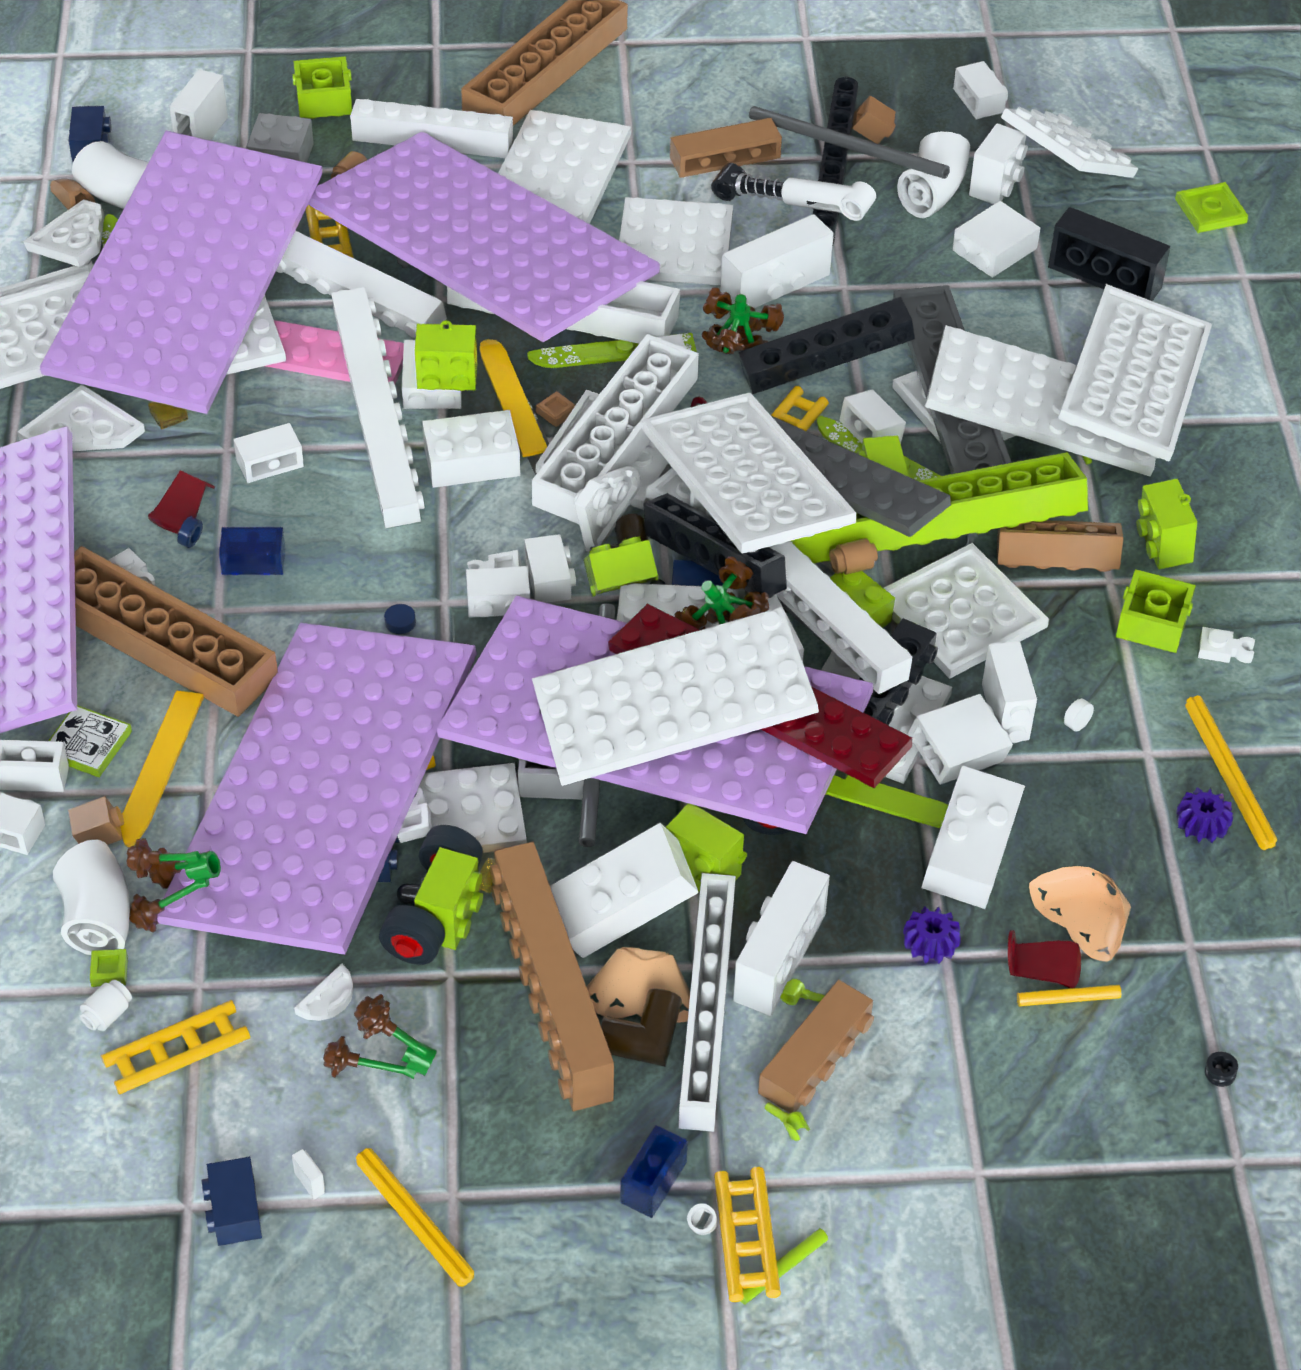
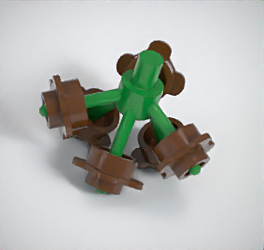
[701,287,784,355]
[675,556,769,630]

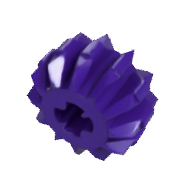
[1176,787,1233,843]
[903,906,961,964]

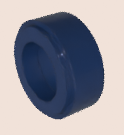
[177,516,203,548]
[384,604,416,634]

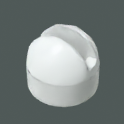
[687,1204,718,1235]

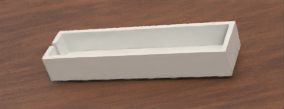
[447,281,680,344]

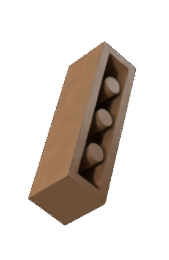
[670,118,782,178]
[997,520,1123,572]
[758,979,874,1113]

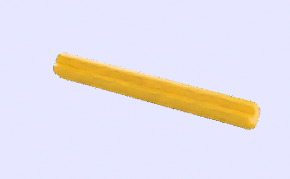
[356,1148,474,1287]

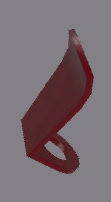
[148,470,215,534]
[1008,930,1081,989]

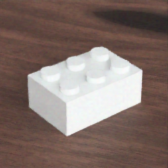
[422,410,520,488]

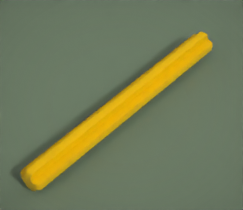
[1185,695,1277,850]

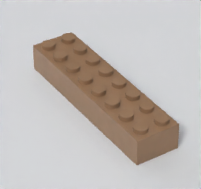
[461,0,628,126]
[74,546,278,717]
[490,841,614,1112]

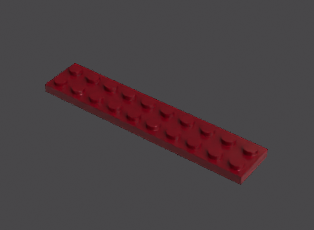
[608,603,912,788]

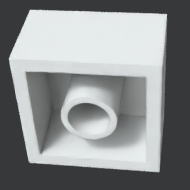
[969,123,1028,204]

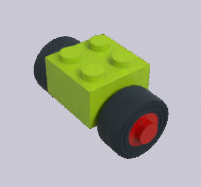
[379,825,483,965]

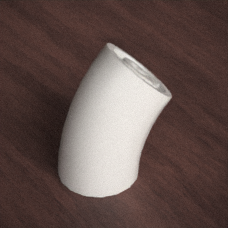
[897,132,970,218]
[72,141,149,209]
[53,839,130,955]

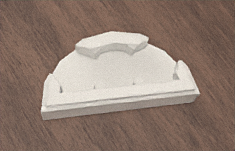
[294,963,354,1021]

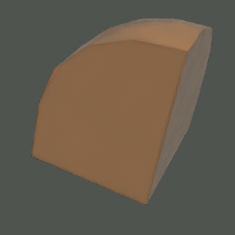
[50,178,96,210]

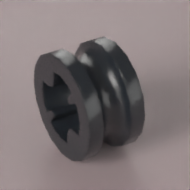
[1205,1052,1238,1087]

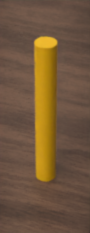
[1017,985,1121,1007]

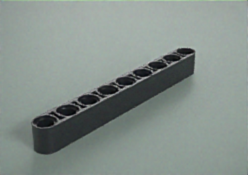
[812,77,858,246]

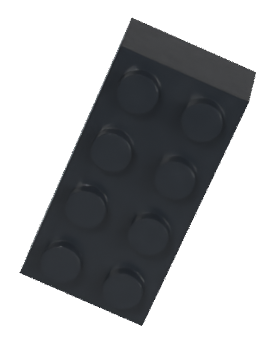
[1048,207,1171,301]

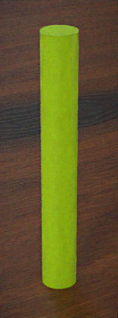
[740,1228,828,1305]

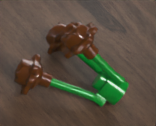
[126,838,221,933]
[323,994,437,1079]

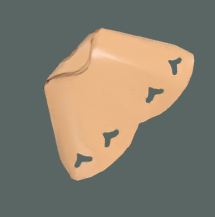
[1029,866,1131,962]
[587,947,690,1023]

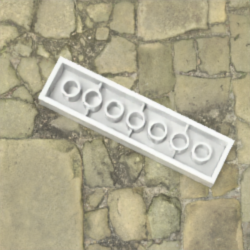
[532,334,699,524]

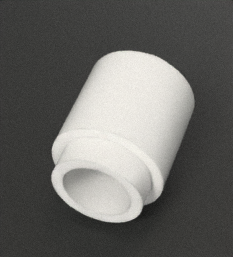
[80,980,132,1031]

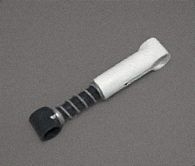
[711,163,876,221]

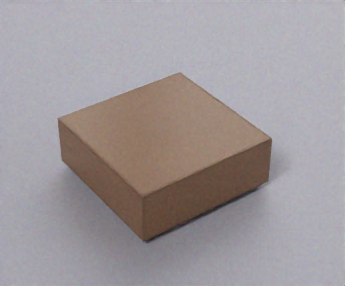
[536,391,576,427]

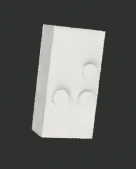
[720,214,833,308]
[921,765,1025,909]
[550,823,699,958]
[733,861,830,1016]

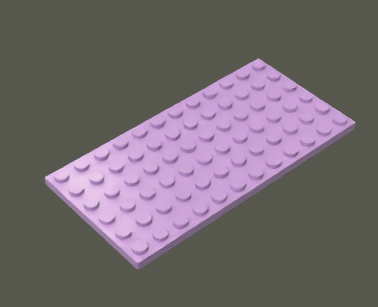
[40,131,322,414]
[308,132,660,342]
[0,426,77,733]
[437,596,873,834]
[157,623,477,955]

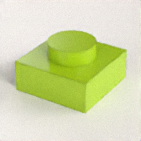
[90,949,128,987]

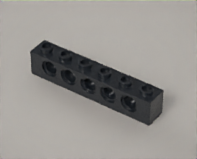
[738,297,915,394]
[643,493,787,599]
[834,618,938,780]

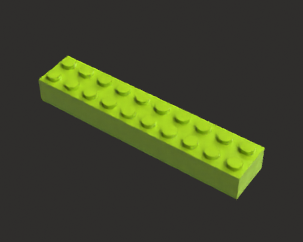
[791,452,1088,563]

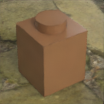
[852,96,896,144]
[68,796,124,845]

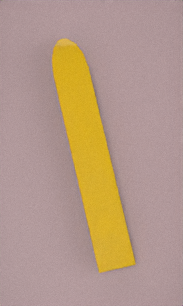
[479,339,547,458]
[121,690,204,847]

